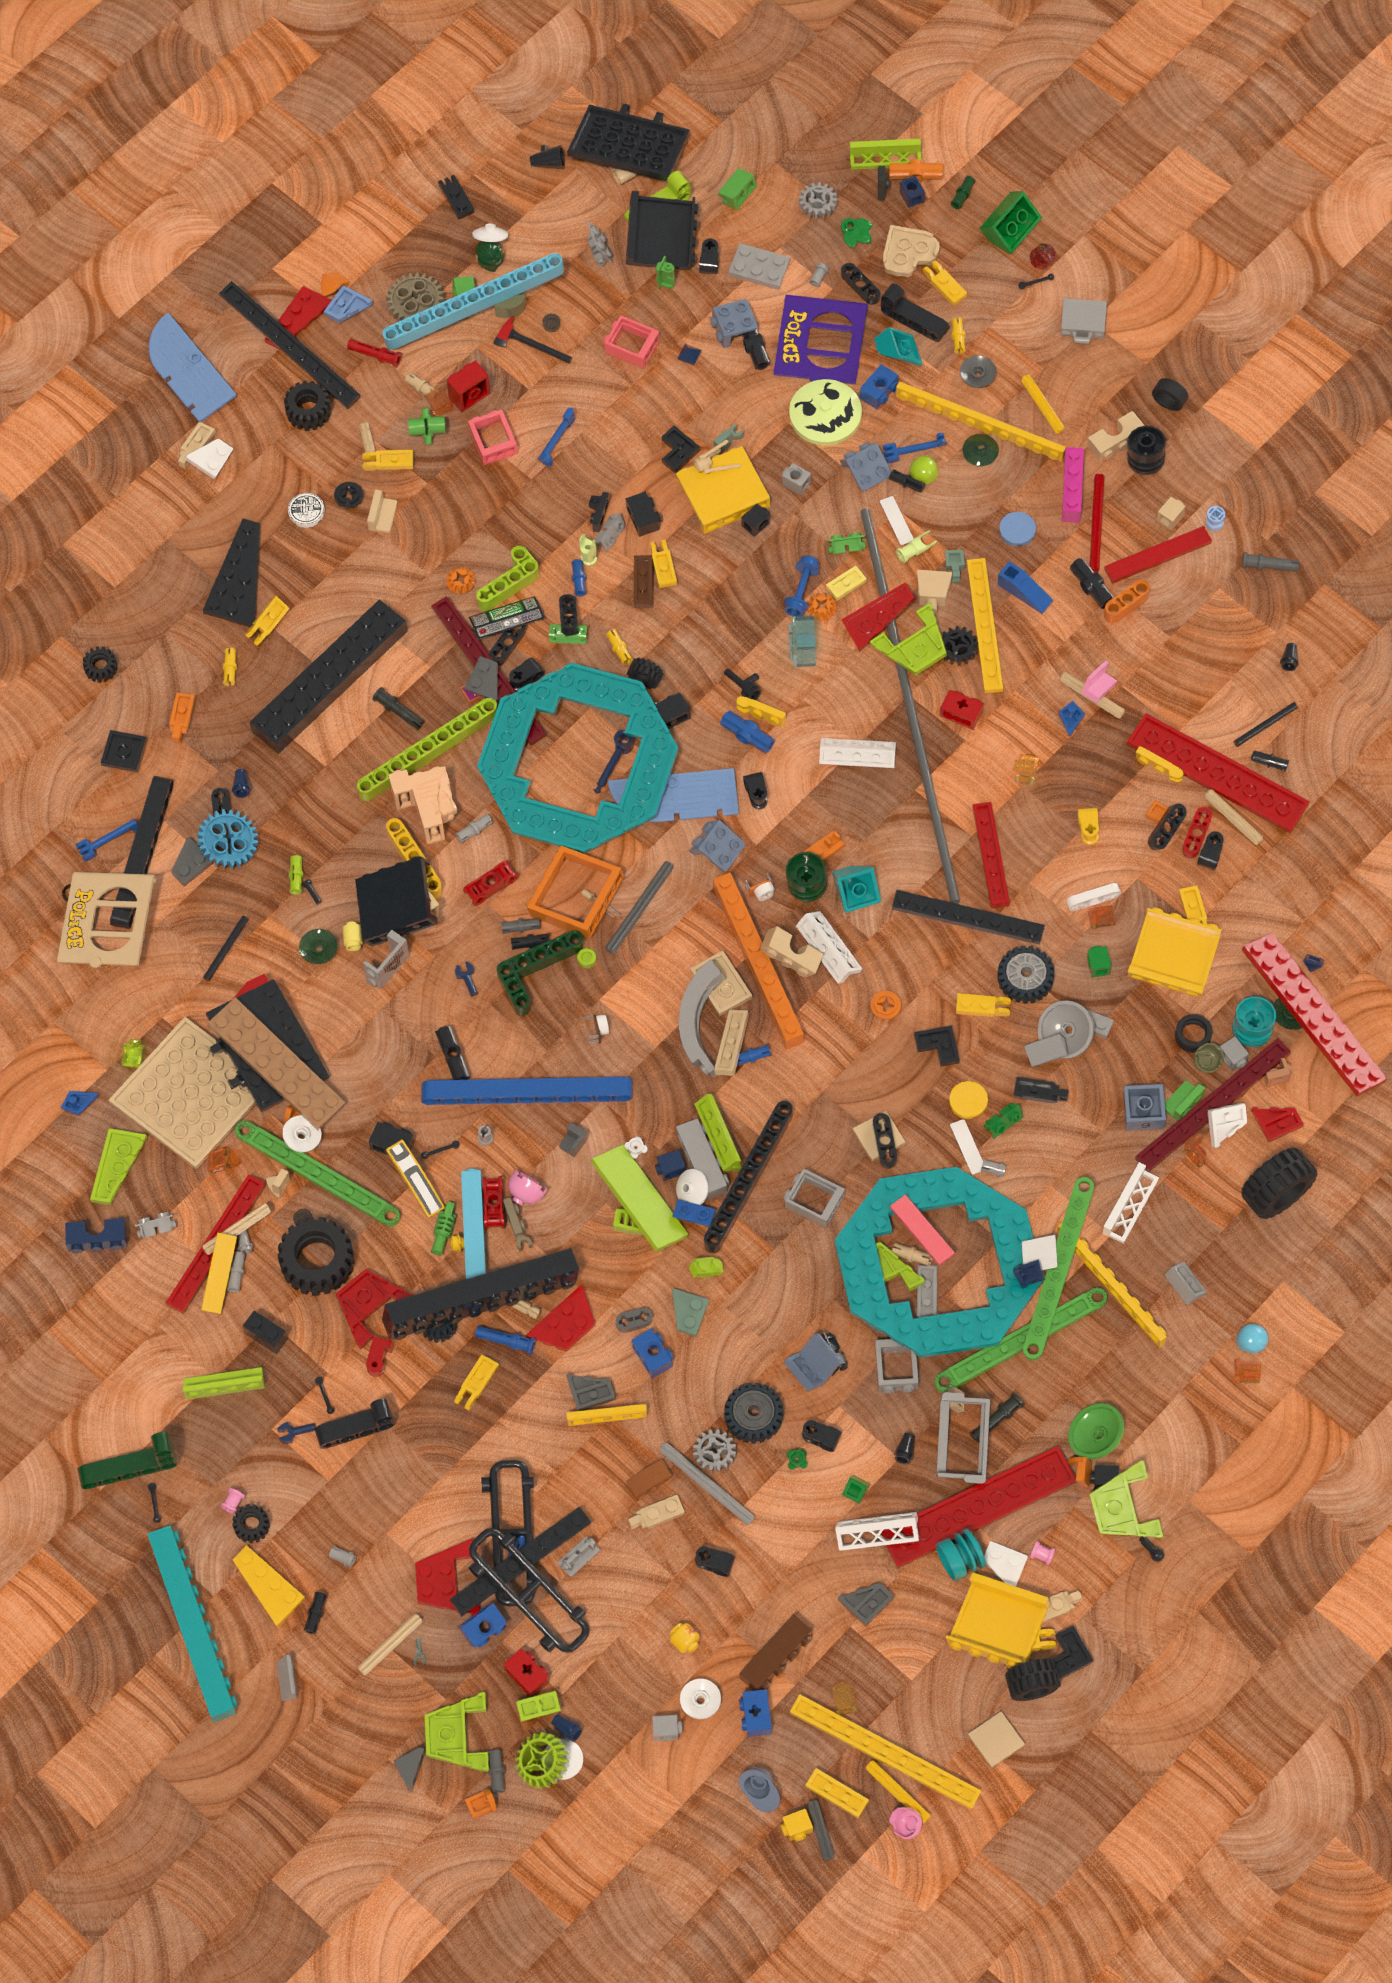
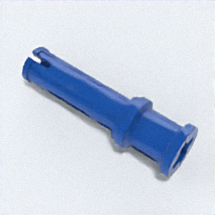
[475,1325,536,1355]

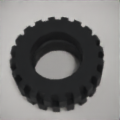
[1241,1148,1317,1219]
[277,1217,354,1296]

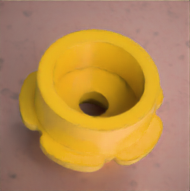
[450,1233,464,1253]

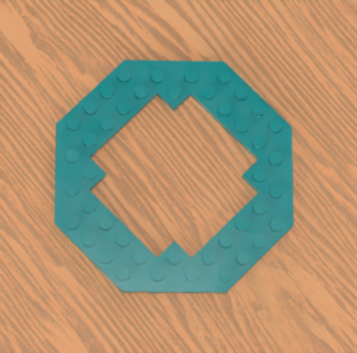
[477,663,679,854]
[834,1167,1044,1358]

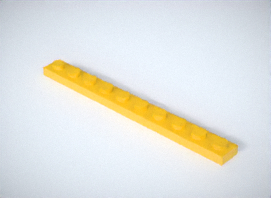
[896,381,1066,462]
[790,1694,981,1810]

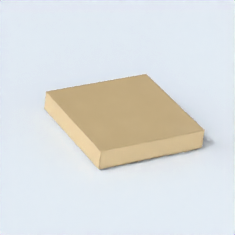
[852,1111,906,1162]
[968,1712,1025,1769]

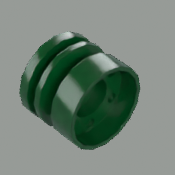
[786,852,827,902]

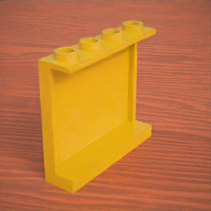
[676,446,770,534]
[1127,907,1222,998]
[946,1572,1050,1668]

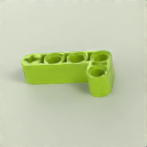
[624,171,691,222]
[476,546,539,611]

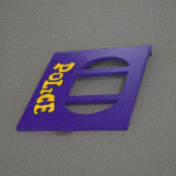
[773,294,868,385]

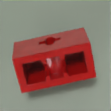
[940,690,984,730]
[503,1648,550,1698]

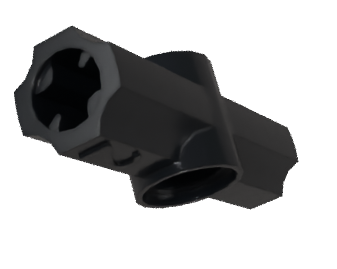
[741,330,770,370]
[1070,558,1114,609]
[435,1026,470,1080]

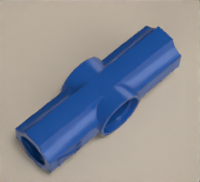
[720,711,775,754]

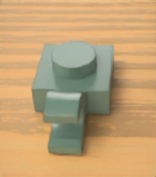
[714,424,744,454]
[945,550,965,583]

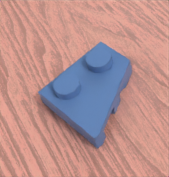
[324,285,373,323]

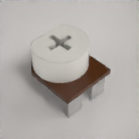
[584,1015,609,1044]

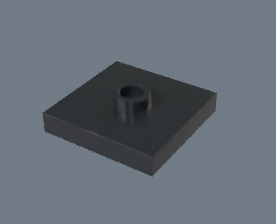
[101,730,147,772]

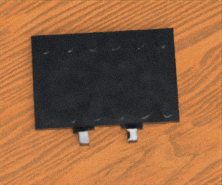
[567,103,690,181]
[206,979,329,1112]

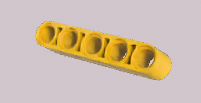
[386,818,442,899]

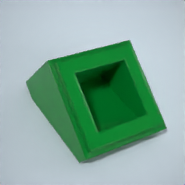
[842,1475,871,1504]

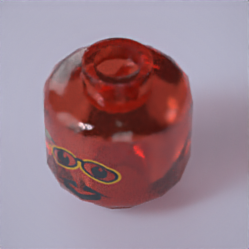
[1029,243,1056,270]

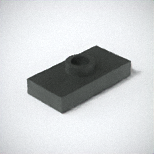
[877,166,889,201]

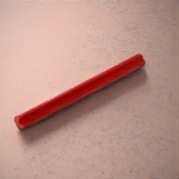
[1089,474,1104,572]

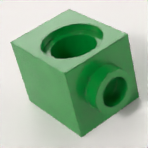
[1087,946,1111,978]

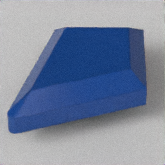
[1058,701,1085,736]
[61,1091,98,1116]

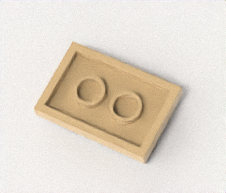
[690,951,752,1017]

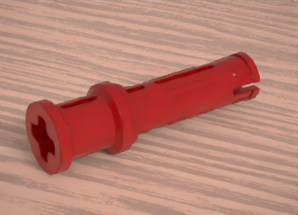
[347,338,402,368]

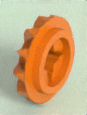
[446,566,475,594]
[807,593,836,620]
[870,991,901,1021]

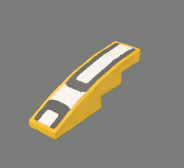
[385,1139,445,1218]

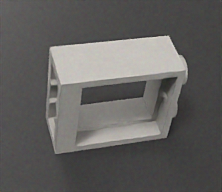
[784,1169,845,1228]
[875,1339,919,1394]

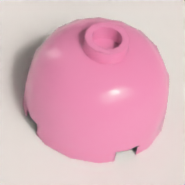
[508,1169,548,1205]

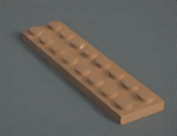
[208,997,345,1131]

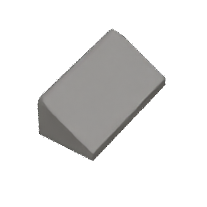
[1025,1034,1068,1067]
[1165,1262,1207,1305]
[277,1655,297,1701]

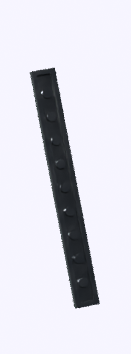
[219,281,360,409]

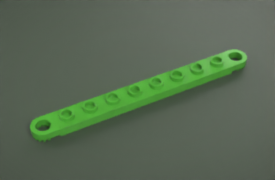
[235,1121,400,1227]
[1023,1177,1094,1361]
[934,1287,1107,1393]

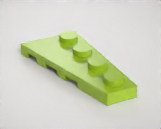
[90,1128,147,1205]

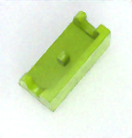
[516,1691,561,1722]

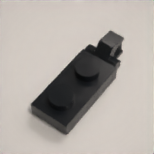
[1013,1077,1069,1103]

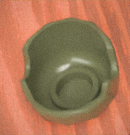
[1193,1043,1224,1073]

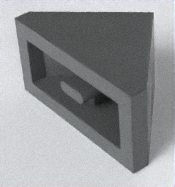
[394,1747,425,1792]

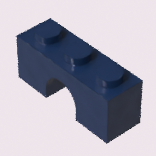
[65,1218,127,1253]

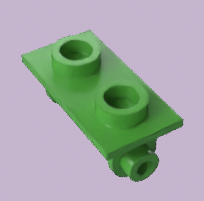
[655,256,675,290]
[827,532,866,555]
[549,624,587,644]

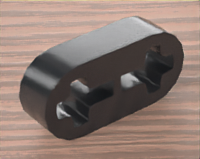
[211,788,230,816]

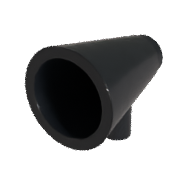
[530,145,565,169]

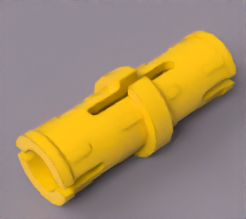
[951,317,966,354]
[606,629,633,666]
[222,648,237,686]

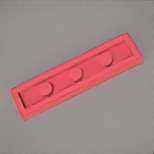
[890,1195,955,1266]

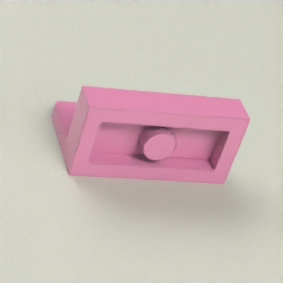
[1081,661,1117,703]

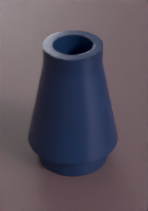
[232,769,251,798]
[551,1714,582,1742]

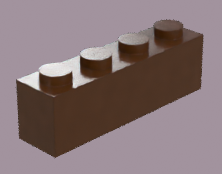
[739,1614,812,1691]

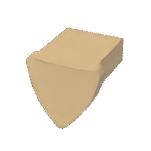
[266,1169,290,1198]

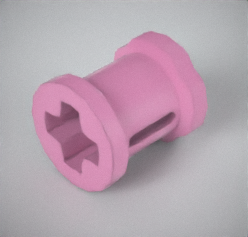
[220,1488,245,1514]
[1030,1541,1056,1566]

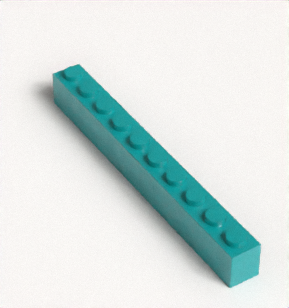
[147,1525,238,1723]

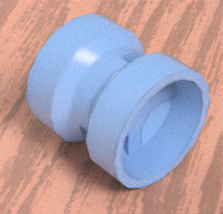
[1206,506,1225,531]

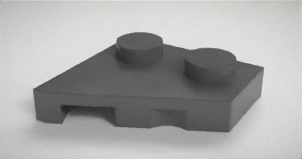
[464,656,499,703]
[171,837,213,887]
[566,1374,616,1411]
[838,1583,894,1627]

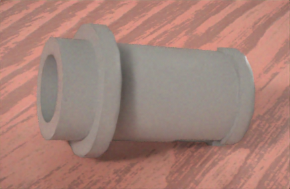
[809,263,828,287]
[478,1125,493,1145]
[981,1159,1006,1178]
[236,1229,253,1254]
[329,1546,356,1567]

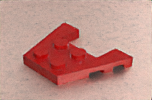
[336,1269,414,1349]
[415,1539,480,1616]

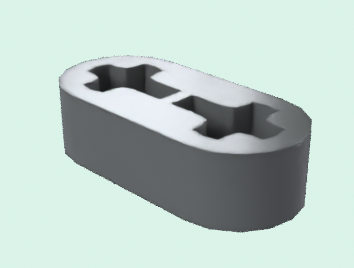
[616,1308,652,1333]

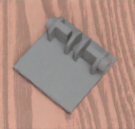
[586,221,613,266]

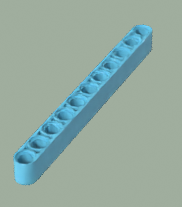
[382,253,564,349]

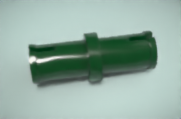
[951,176,975,209]

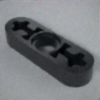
[841,263,880,305]
[559,594,578,636]
[489,624,527,666]
[1148,803,1186,851]
[873,1113,897,1169]

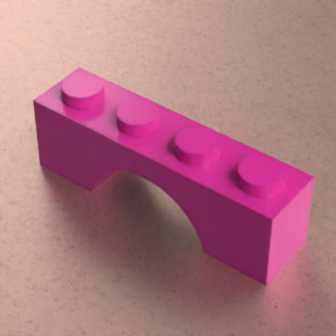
[1062,447,1084,523]

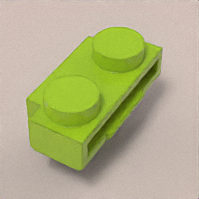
[689,1257,724,1278]

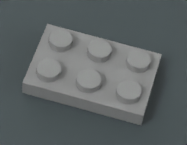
[728,243,791,290]

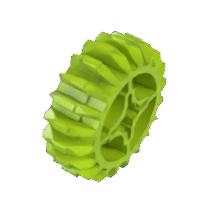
[514,1732,569,1789]

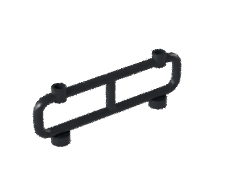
[481,1460,535,1607]
[468,1528,590,1653]

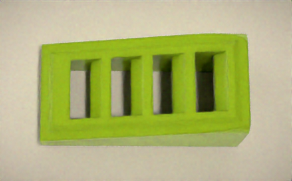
[613,1208,643,1235]

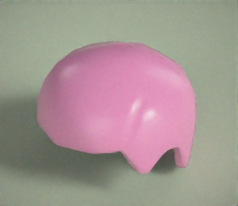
[889,1807,922,1839]

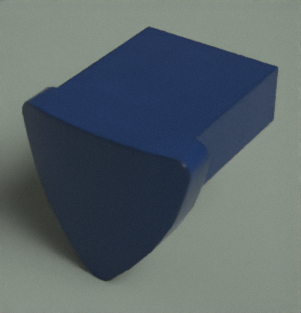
[1013,1259,1045,1289]

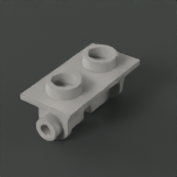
[594,513,626,552]
[135,1211,176,1239]
[557,1536,600,1577]

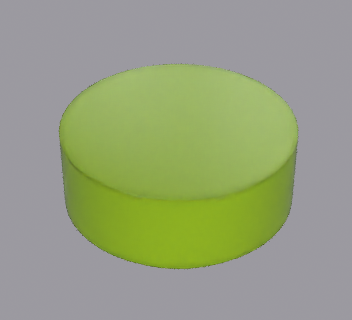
[577,948,596,968]

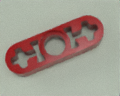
[1182,807,1212,858]

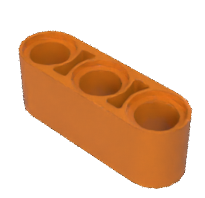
[1104,580,1150,624]

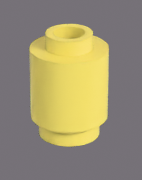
[343,922,363,951]

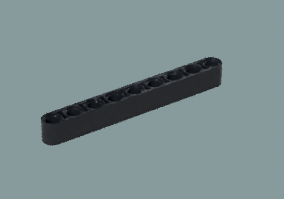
[110,776,173,929]
[704,1101,793,1254]

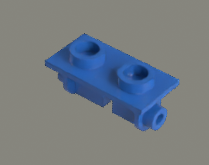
[672,1199,716,1227]

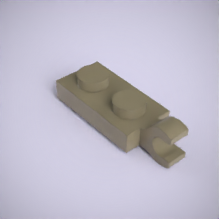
[503,1197,532,1251]

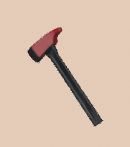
[493,316,572,364]

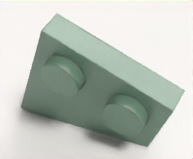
[672,1288,709,1337]

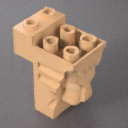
[388,766,457,844]

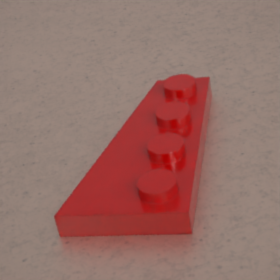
[265,286,332,350]
[841,582,915,652]

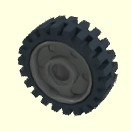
[724,1382,783,1444]

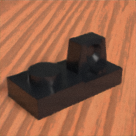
[589,492,610,533]

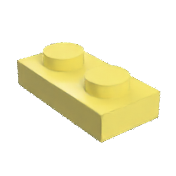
[826,566,867,601]

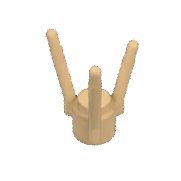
[693,440,741,474]

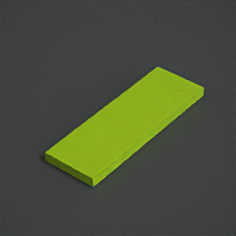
[591,1145,688,1252]

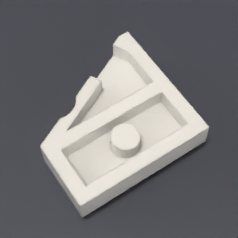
[185,439,233,479]
[1208,1103,1247,1148]
[984,1541,1028,1587]

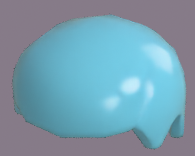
[1236,1324,1268,1354]

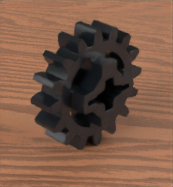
[942,626,978,666]

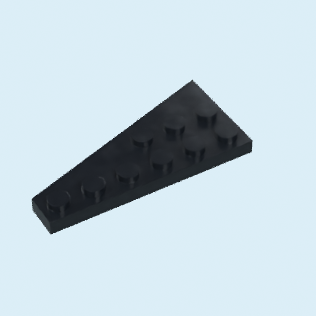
[203,518,260,627]

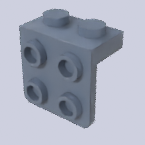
[710,299,758,348]
[840,442,891,491]
[689,820,745,872]
[784,1333,841,1392]

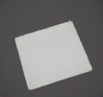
[1022,1235,1057,1270]

